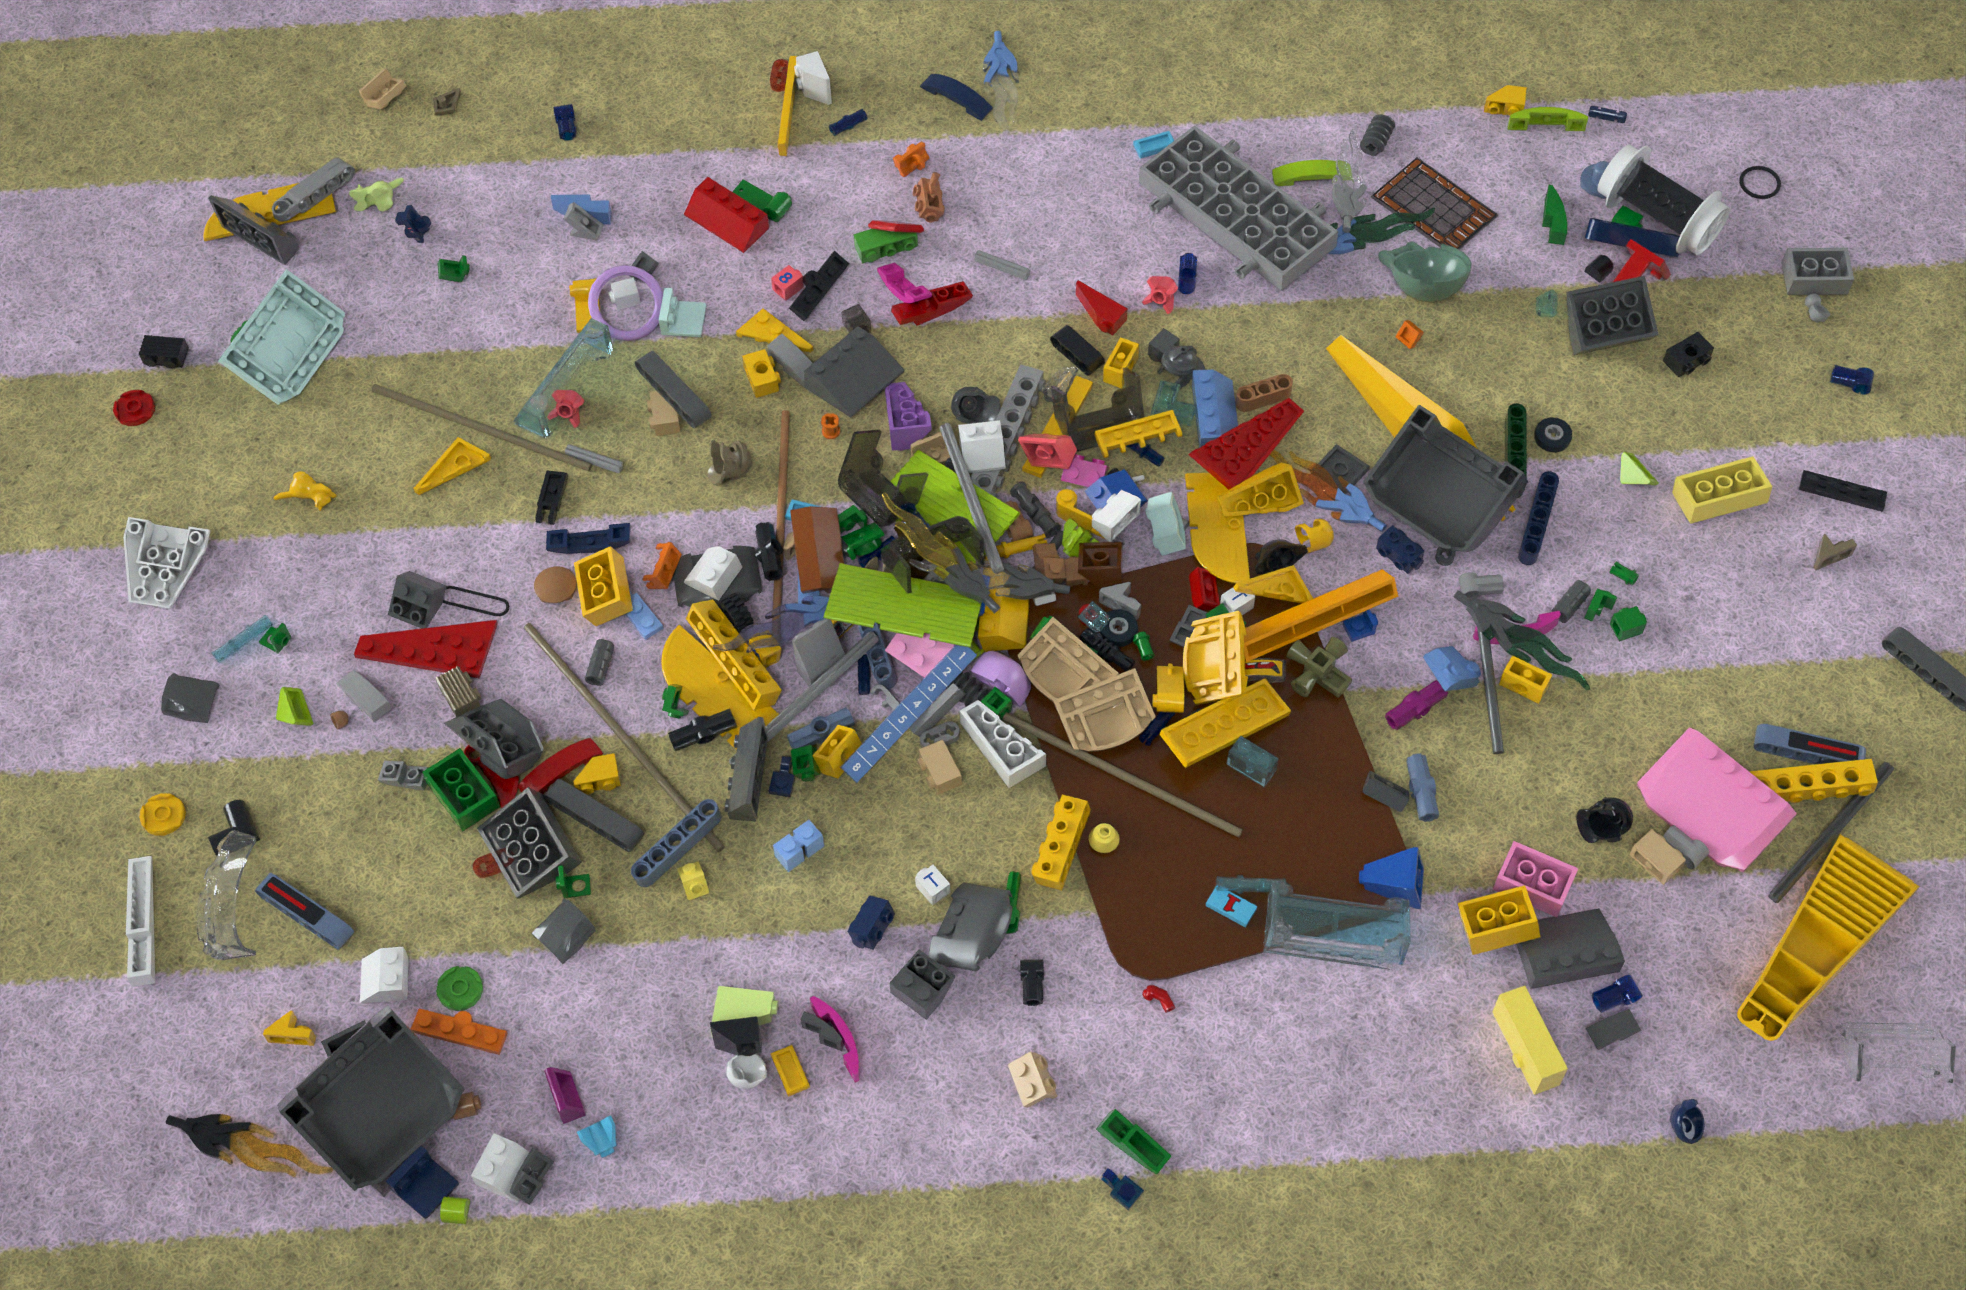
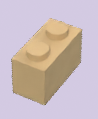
[647,391,681,436]
[917,740,962,795]
[1629,829,1686,885]

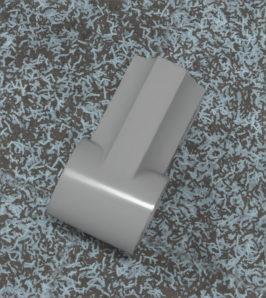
[1458,572,1504,599]
[1663,825,1709,870]

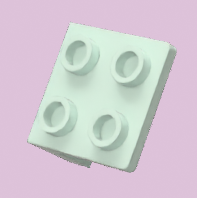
[659,288,707,337]

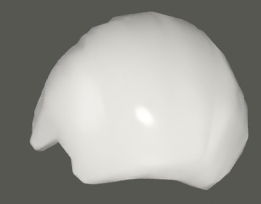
[726,1054,767,1090]

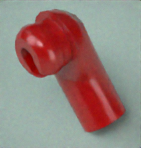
[1142,985,1175,1013]

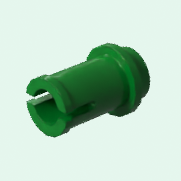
[1609,561,1639,585]
[1133,632,1155,661]

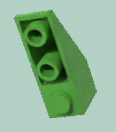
[853,229,918,264]

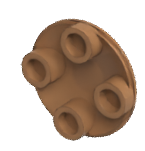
[534,566,577,603]

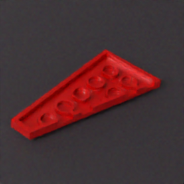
[1188,398,1304,490]
[354,620,498,679]

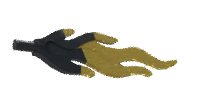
[166,1114,333,1177]

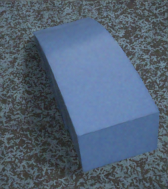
[551,194,612,225]

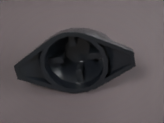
[1255,539,1308,574]

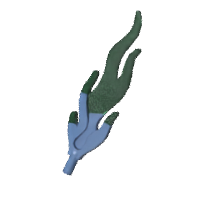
[1328,207,1435,254]

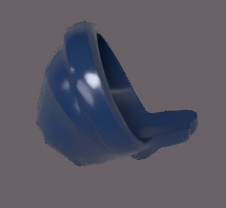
[1670,1099,1705,1144]

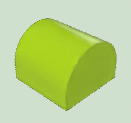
[440,1196,470,1224]

